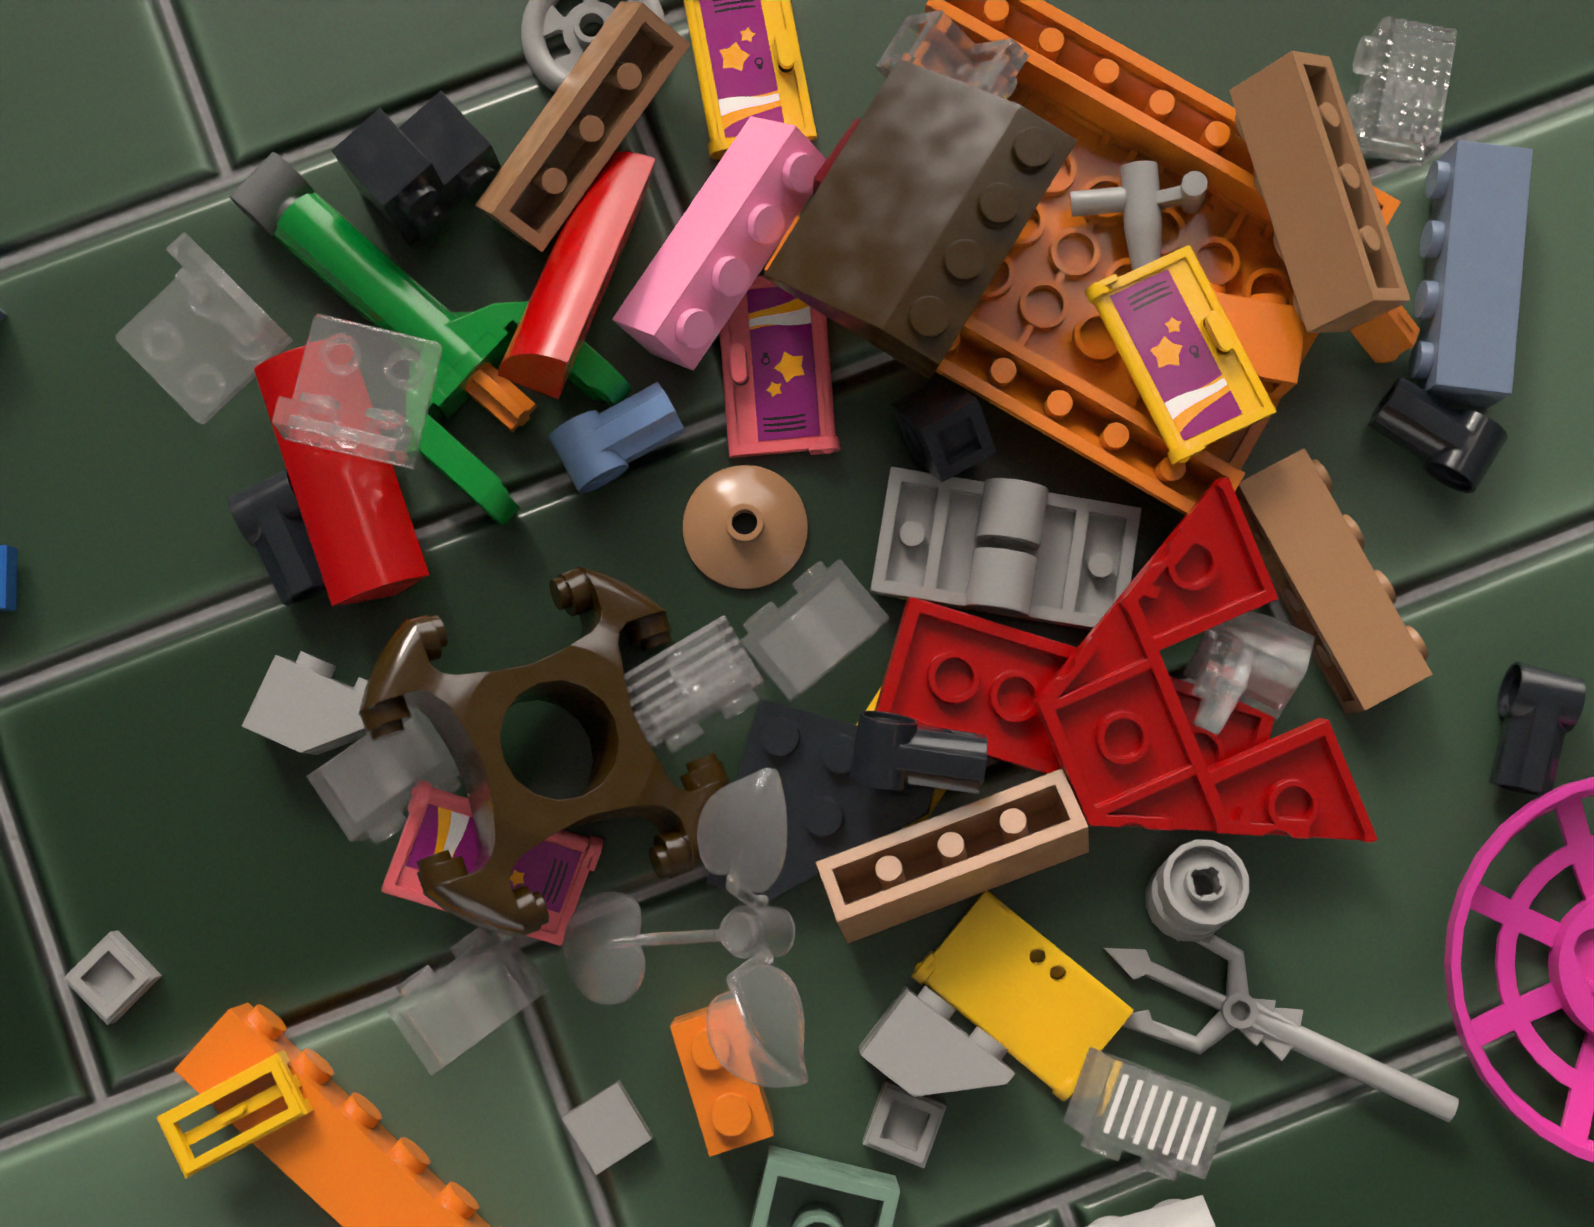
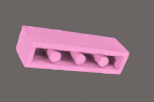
[612,116,827,371]

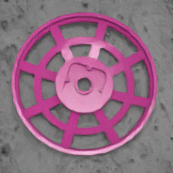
[1444,776,1594,1163]

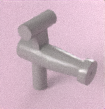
[1070,161,1208,271]

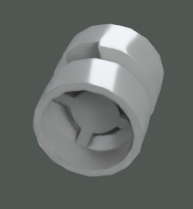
[1145,839,1249,942]

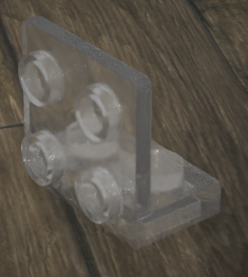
[116,232,293,424]
[272,314,443,469]

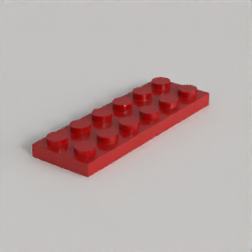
[874,596,1277,775]

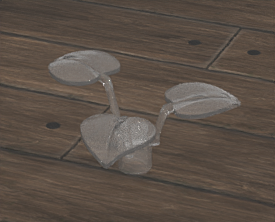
[563,768,809,1088]

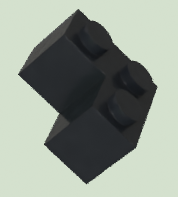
[331,91,501,246]

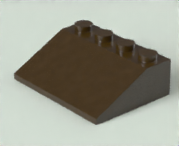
[764,58,1077,380]

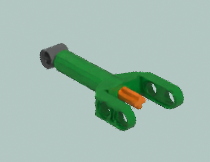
[229,152,632,527]

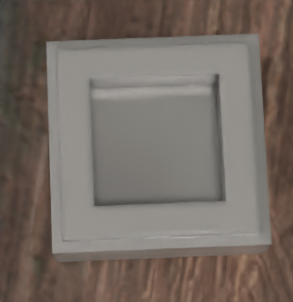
[63,930,162,1025]
[862,1079,947,1168]
[562,1080,653,1175]

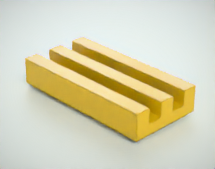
[156,1050,314,1179]

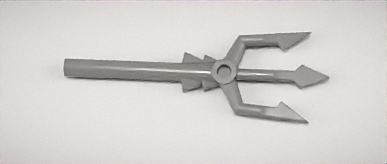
[1103,934,1459,1122]

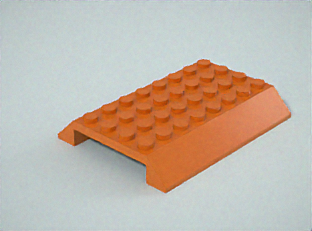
[764,0,1401,516]

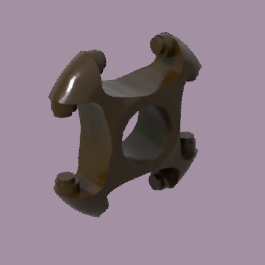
[358,567,730,938]

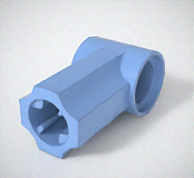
[549,382,685,494]

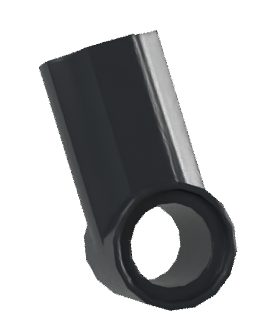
[1368,377,1508,493]
[227,470,327,606]
[1489,661,1586,797]
[849,711,988,794]

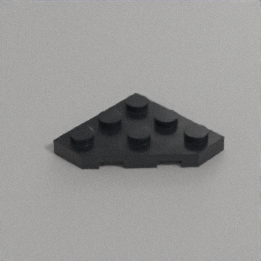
[706,698,936,902]

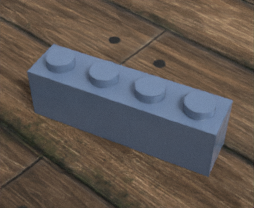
[1409,140,1533,408]

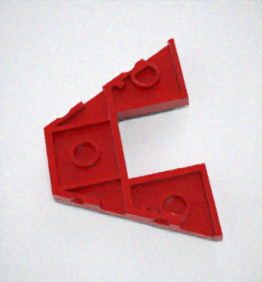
[1033,476,1378,843]

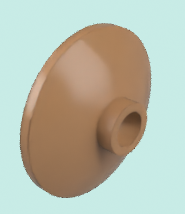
[683,465,808,590]

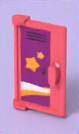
[719,275,841,458]
[381,779,604,946]

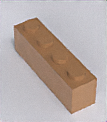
[475,1,691,252]
[1229,51,1411,333]
[1235,448,1433,714]
[816,768,1089,944]

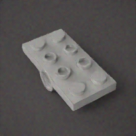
[870,467,1142,630]

